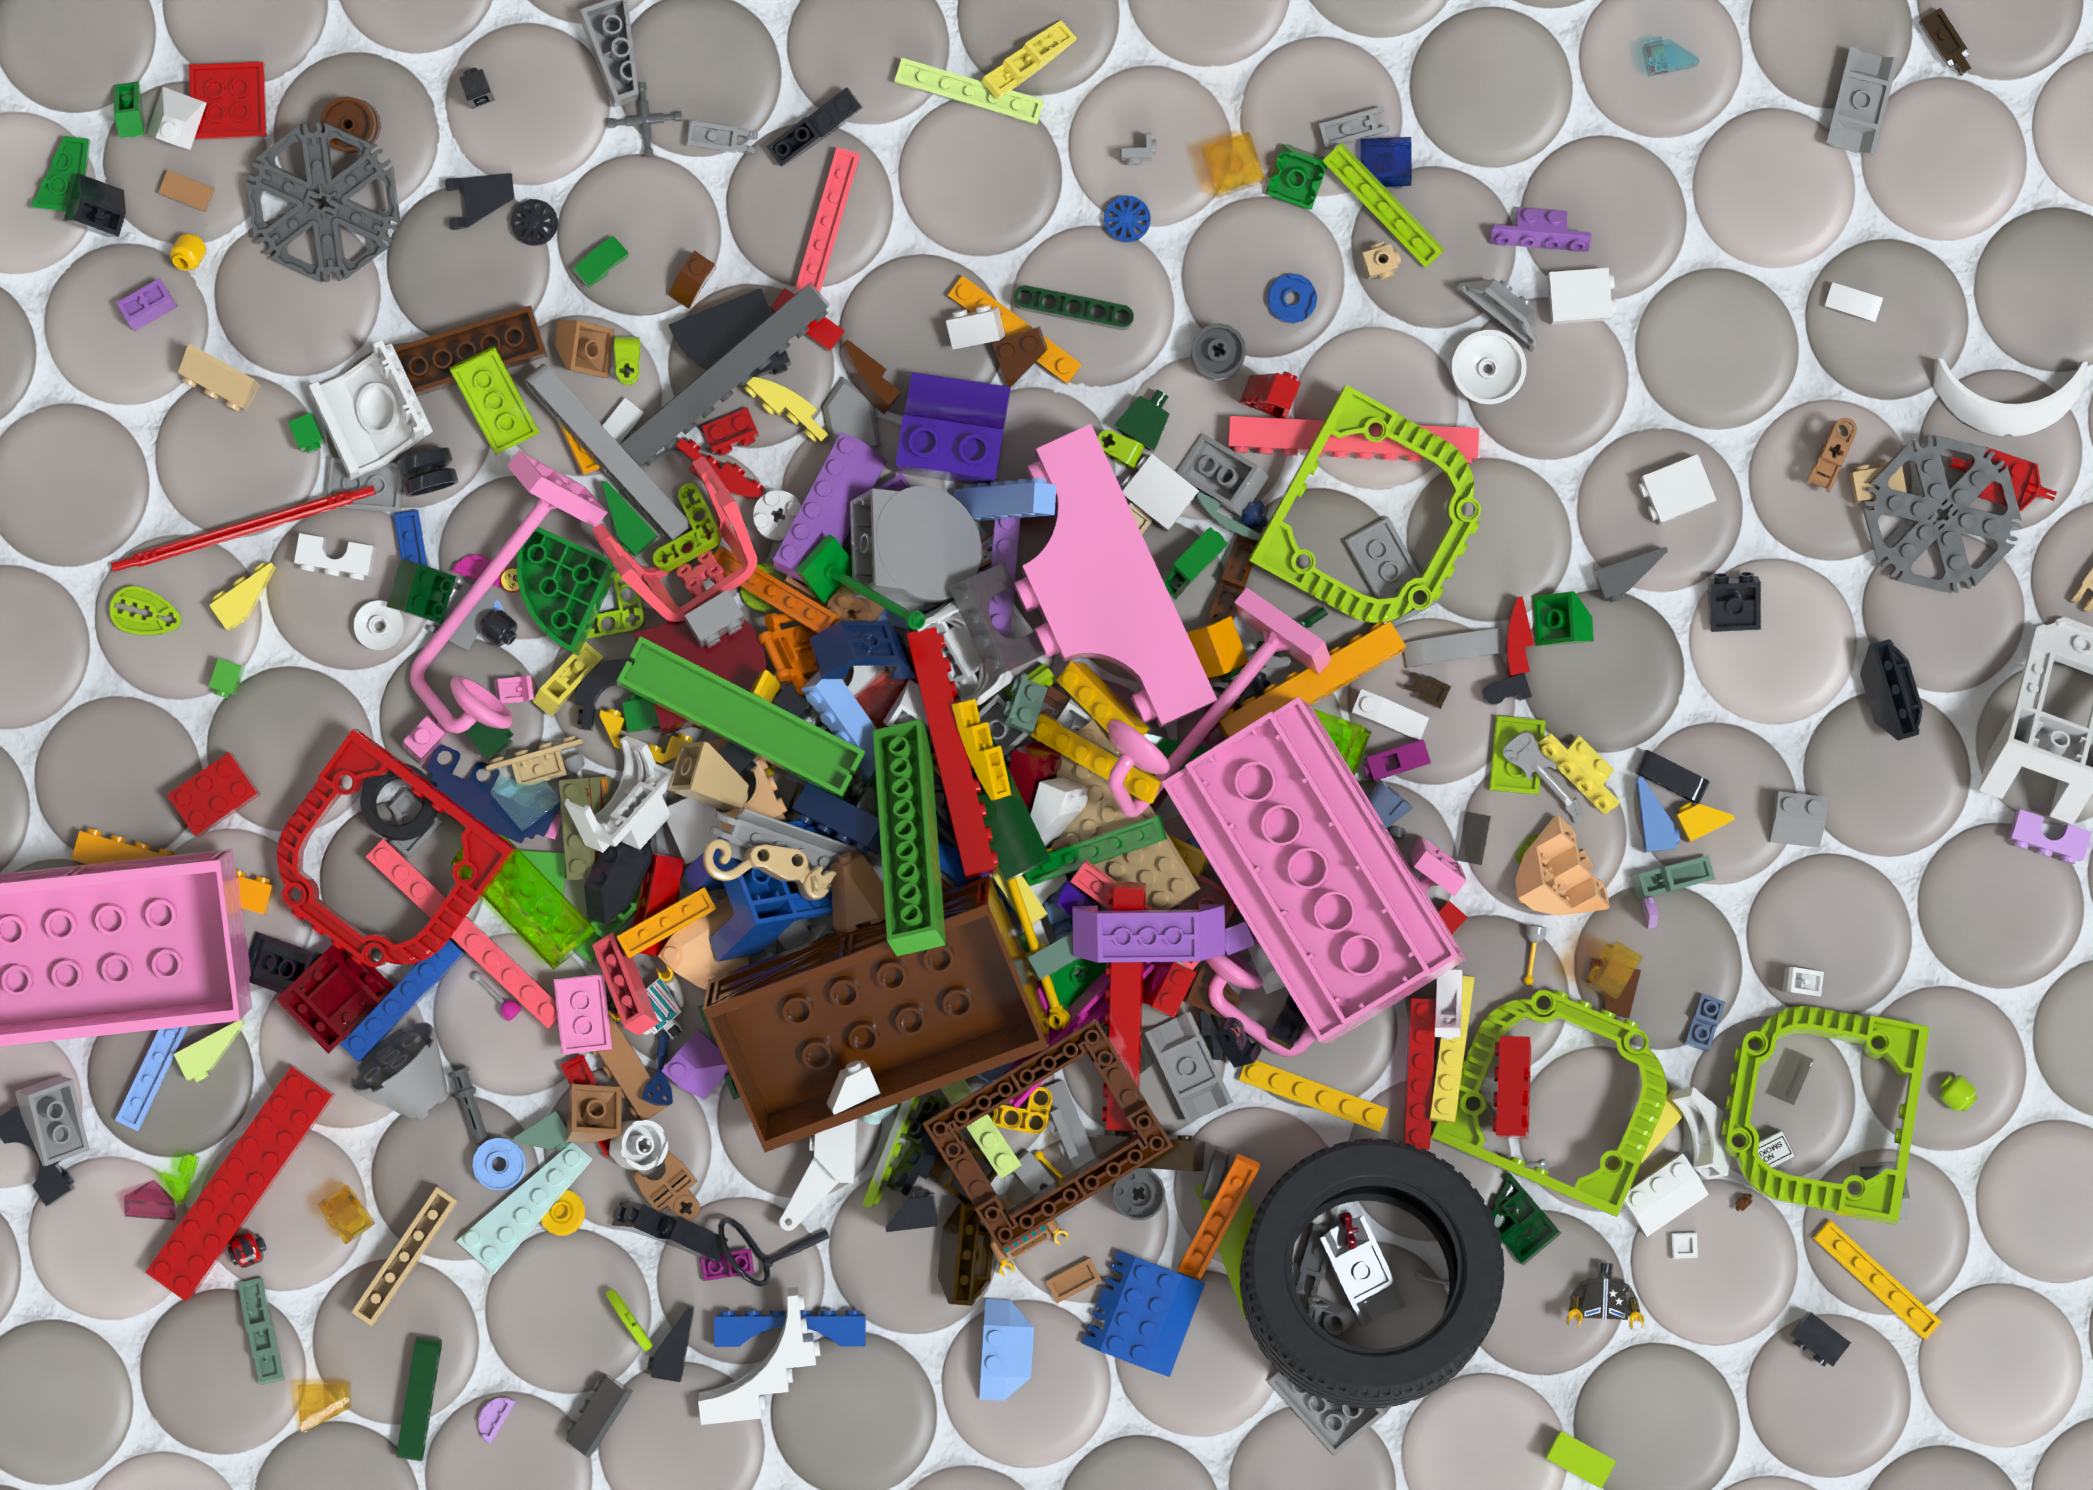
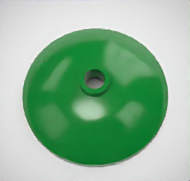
[1050,958,1107,1010]

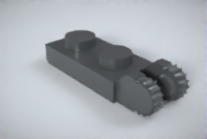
[1295,1223,1331,1297]

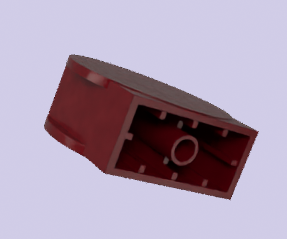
[634,619,766,735]

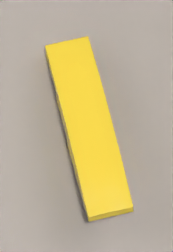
[981,20,1077,100]
[1606,1089,1684,1170]

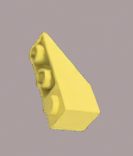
[209,562,276,631]

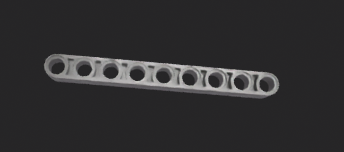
[524,364,692,542]

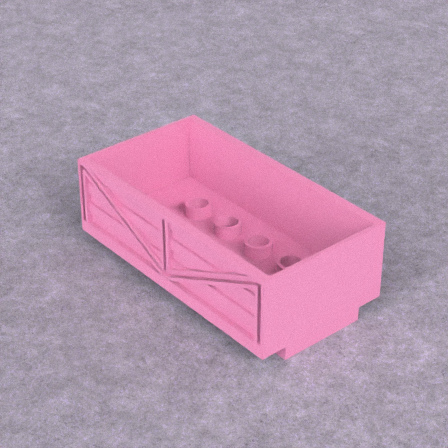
[1161,697,1467,1044]
[0,849,252,1046]

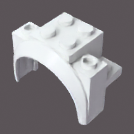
[917,598,1014,706]
[564,736,673,853]

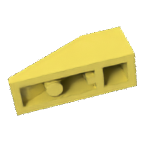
[532,642,604,718]

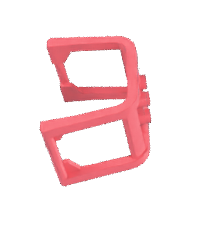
[592,457,757,622]

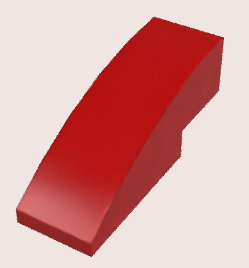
[1505,596,1534,677]

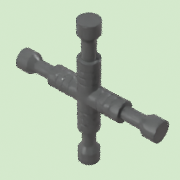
[608,82,682,157]

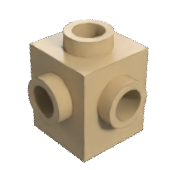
[1361,242,1401,280]

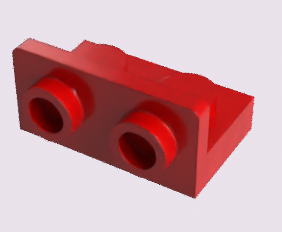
[702,407,759,456]

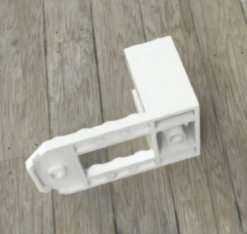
[1979,617,2093,825]

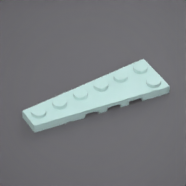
[456,1142,593,1274]

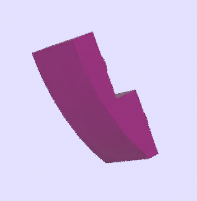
[700,1248,754,1281]

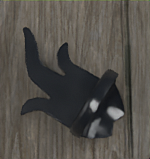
[1213,671,1270,707]

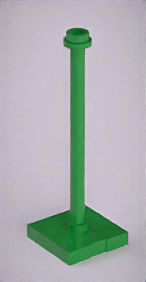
[796,534,926,629]

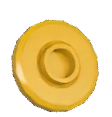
[541,1190,585,1236]

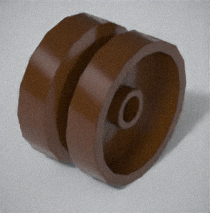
[320,96,381,153]

